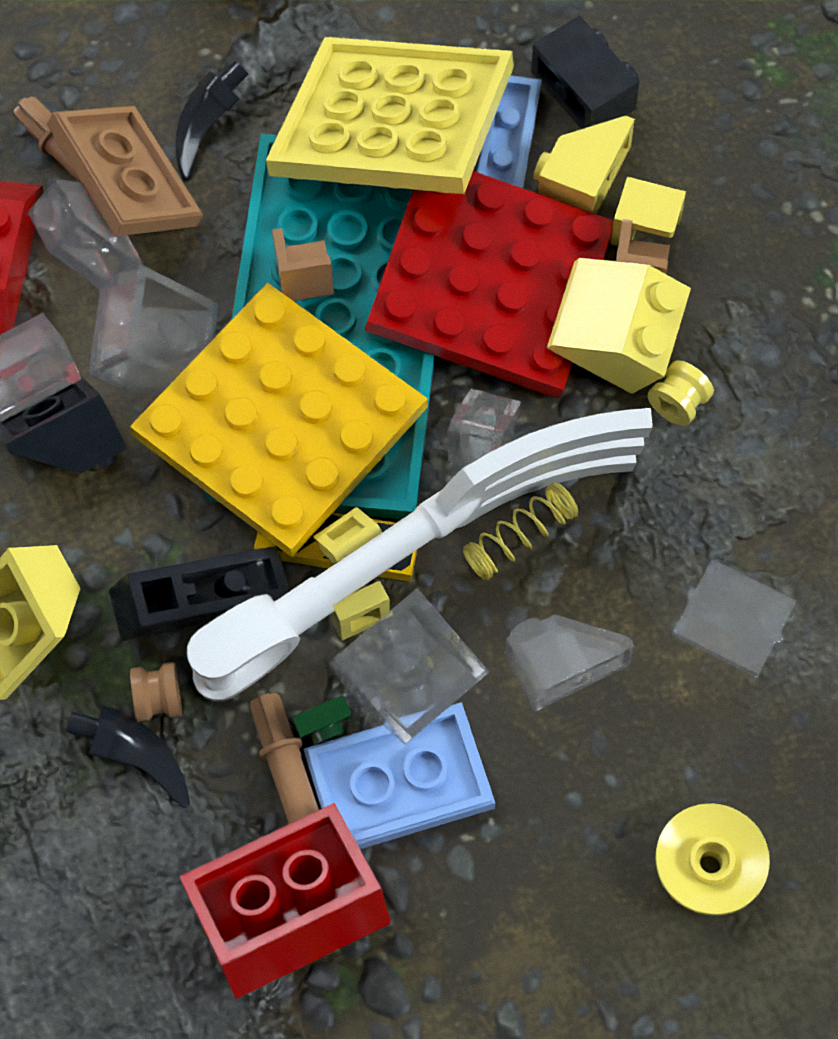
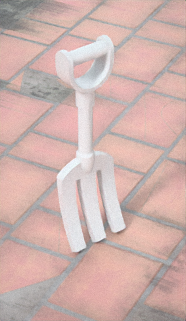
[187,408,653,702]

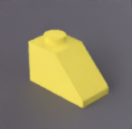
[533,116,635,214]

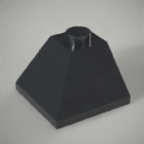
[0,371,127,473]

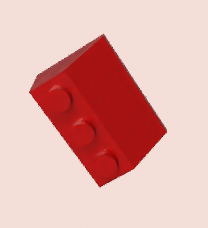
[179,803,391,999]

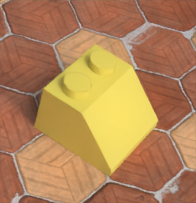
[547,258,691,394]

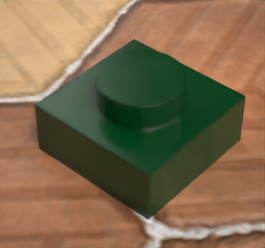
[289,695,352,745]

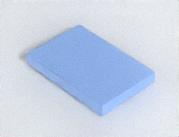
[304,702,495,849]

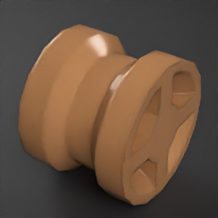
[130,662,182,723]

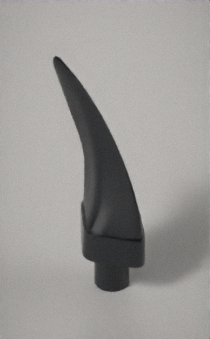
[175,61,249,180]
[65,705,190,808]

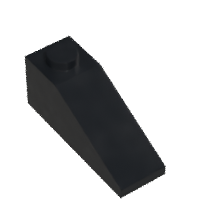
[108,546,290,642]

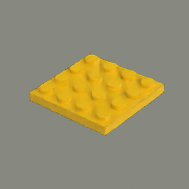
[130,282,428,557]

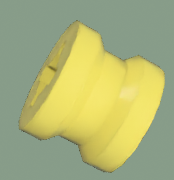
[647,360,714,426]

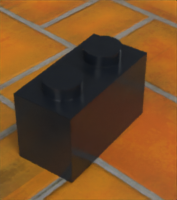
[531,15,640,129]

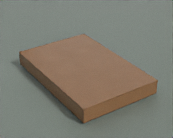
[47,106,203,237]

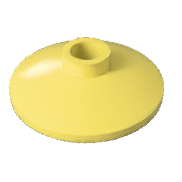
[655,804,770,916]

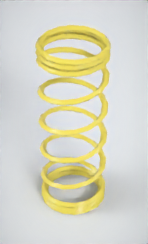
[463,482,578,581]

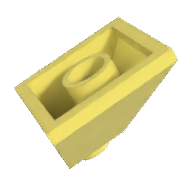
[0,545,81,700]

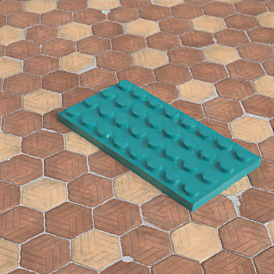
[205,133,435,519]

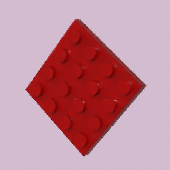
[364,171,614,399]

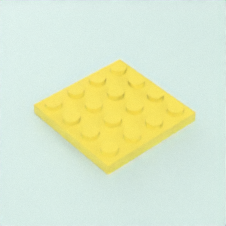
[266,37,514,194]

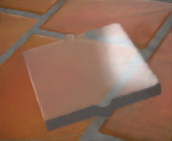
[672,559,797,678]

